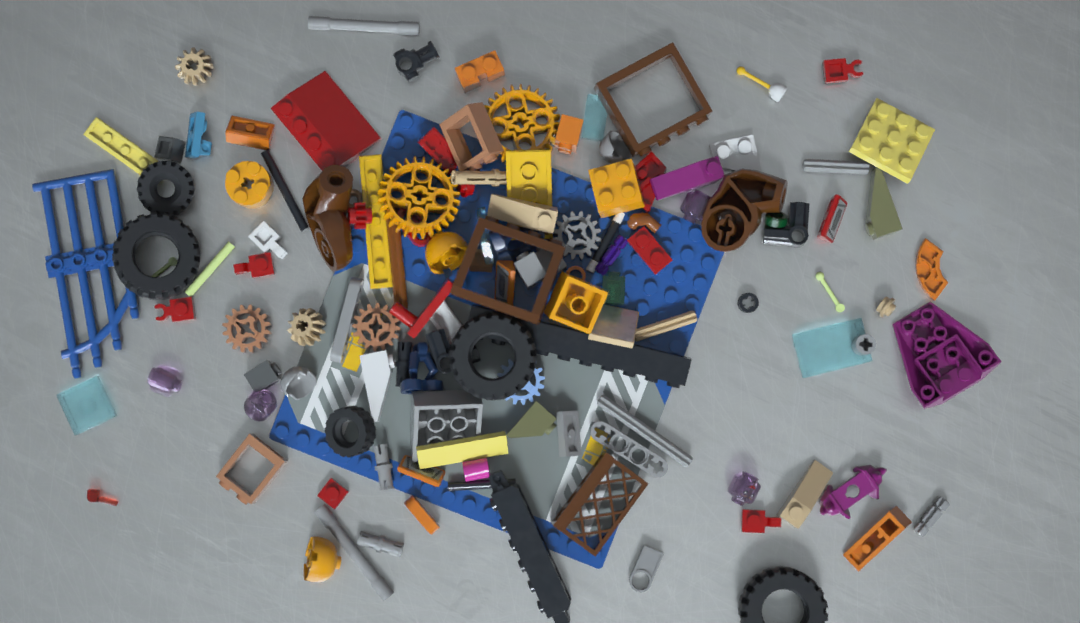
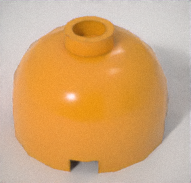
[425,232,468,274]
[303,536,341,582]

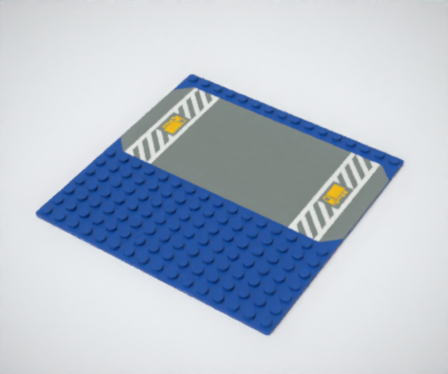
[269,110,724,569]

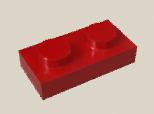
[627,226,672,275]

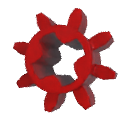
[348,202,372,229]

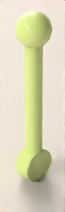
[151,257,178,277]
[816,272,845,312]

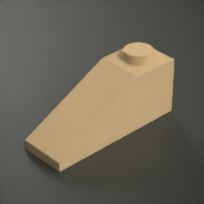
[487,194,558,234]
[776,460,833,529]

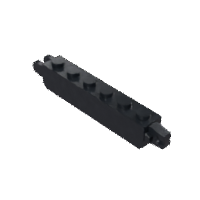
[488,470,571,623]

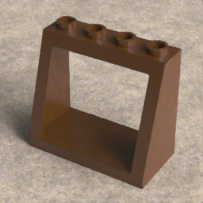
[450,215,566,325]

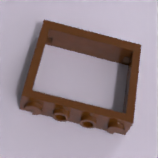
[594,42,712,157]

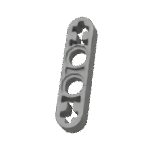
[330,277,364,363]
[590,421,668,477]

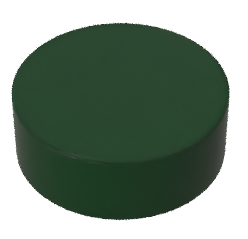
[765,212,788,228]

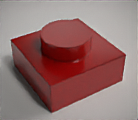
[317,478,349,509]

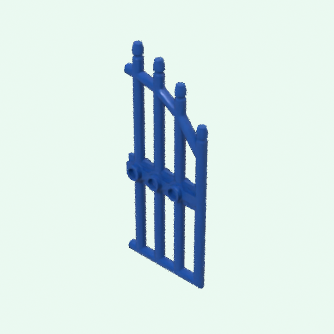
[32,169,139,379]

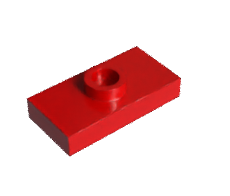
[418,127,457,175]

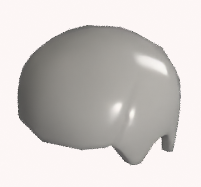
[600,131,631,164]
[280,366,316,400]

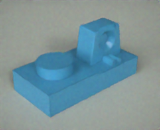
[185,112,212,159]

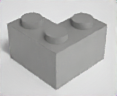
[514,247,567,290]

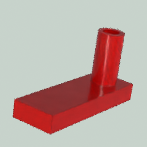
[389,277,454,338]

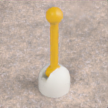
[736,66,787,102]

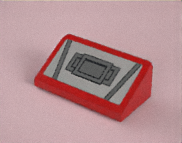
[817,194,847,243]

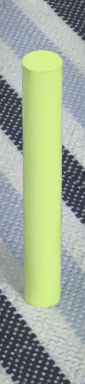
[184,241,235,297]

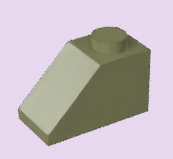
[507,401,557,438]

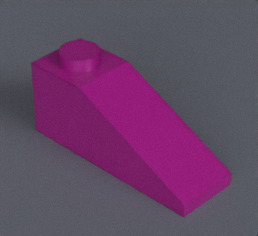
[650,156,725,201]

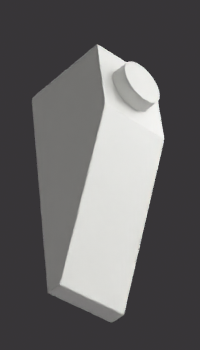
[360,350,395,422]

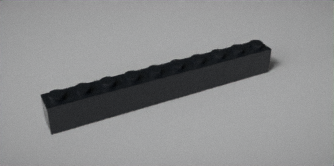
[468,305,692,388]

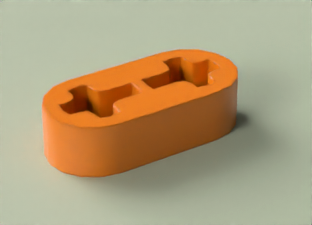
[404,495,440,535]

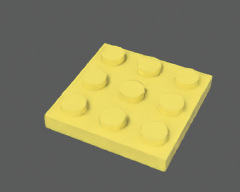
[849,98,935,184]

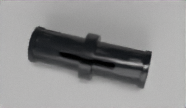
[395,342,412,387]

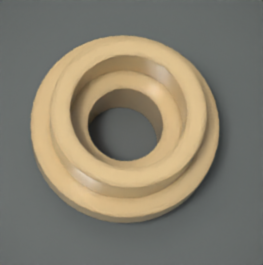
[876,296,896,318]

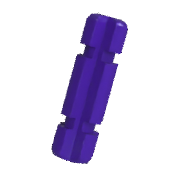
[595,235,628,276]

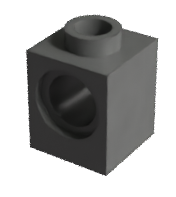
[244,360,282,394]

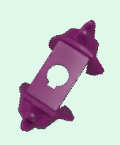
[819,465,887,519]

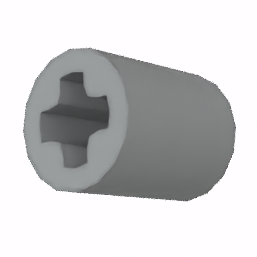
[851,334,876,356]

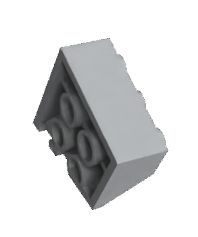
[410,390,483,463]

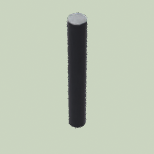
[448,478,516,491]

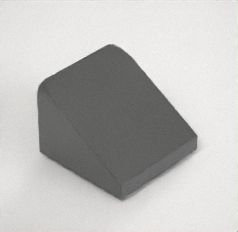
[154,136,186,163]

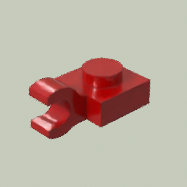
[233,252,275,278]
[741,509,781,533]

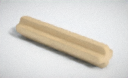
[635,310,697,341]

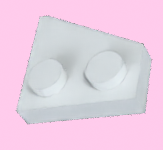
[709,135,762,172]

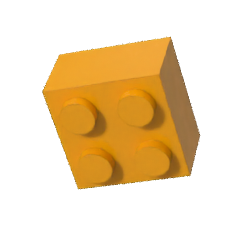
[588,158,645,218]
[544,272,608,334]

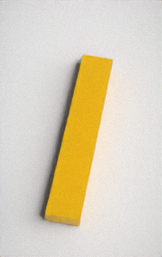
[359,154,393,289]

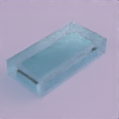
[581,94,607,142]

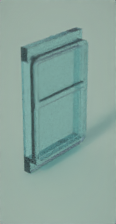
[792,318,872,378]

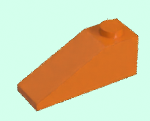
[843,506,912,572]

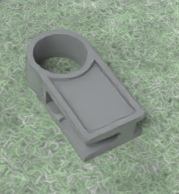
[629,545,664,592]

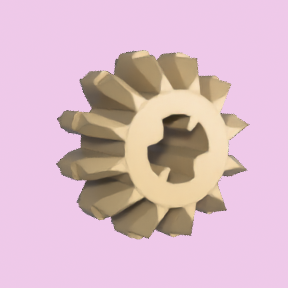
[175,47,214,86]
[287,308,326,346]

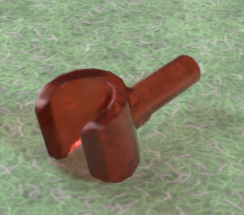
[87,489,118,507]

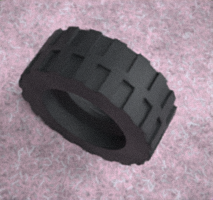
[325,405,376,457]

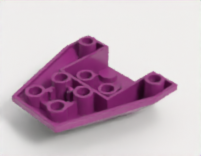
[893,301,1001,409]

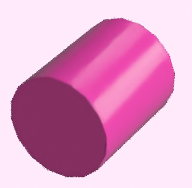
[462,458,490,482]

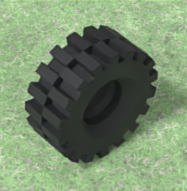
[137,161,194,216]

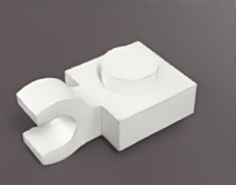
[248,221,288,259]

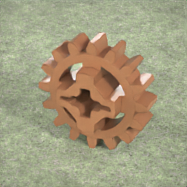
[352,303,401,352]
[222,304,272,353]

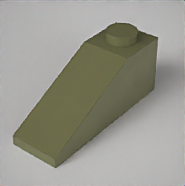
[865,167,903,240]

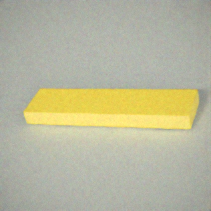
[83,117,158,175]
[416,431,508,469]

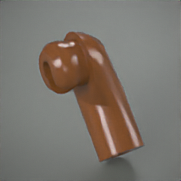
[627,213,661,233]

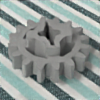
[553,211,601,260]

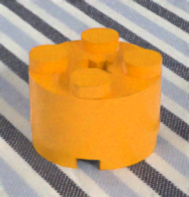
[225,161,274,209]

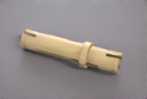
[451,169,507,187]

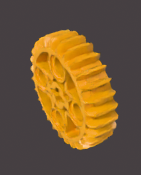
[484,84,560,162]
[377,156,460,239]

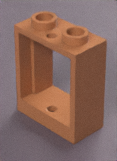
[439,102,504,171]
[216,434,288,505]

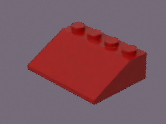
[271,71,381,171]

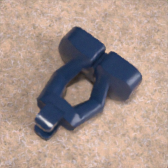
[489,227,545,263]
[400,341,444,395]

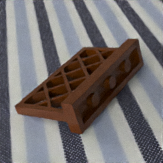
[551,451,649,557]

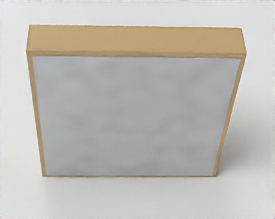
[588,304,639,349]

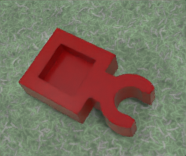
[822,58,863,84]
[154,297,196,322]

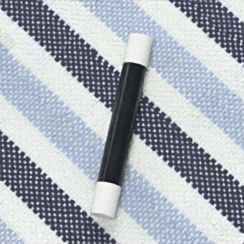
[586,213,625,273]

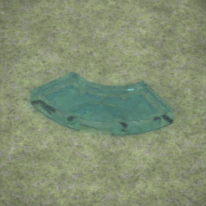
[477,207,494,265]

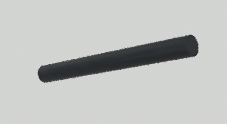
[261,150,309,232]

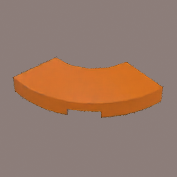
[915,238,948,301]

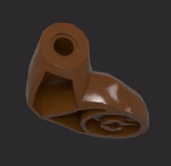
[302,165,353,272]
[701,168,788,252]

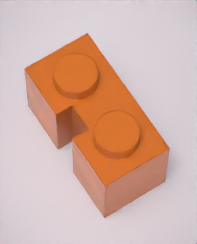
[455,50,505,93]
[555,114,584,155]

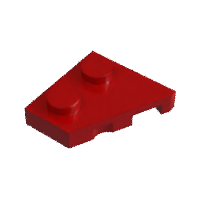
[635,152,667,213]

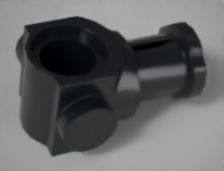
[393,41,440,82]

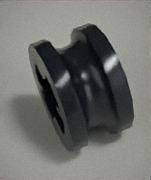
[737,293,759,313]

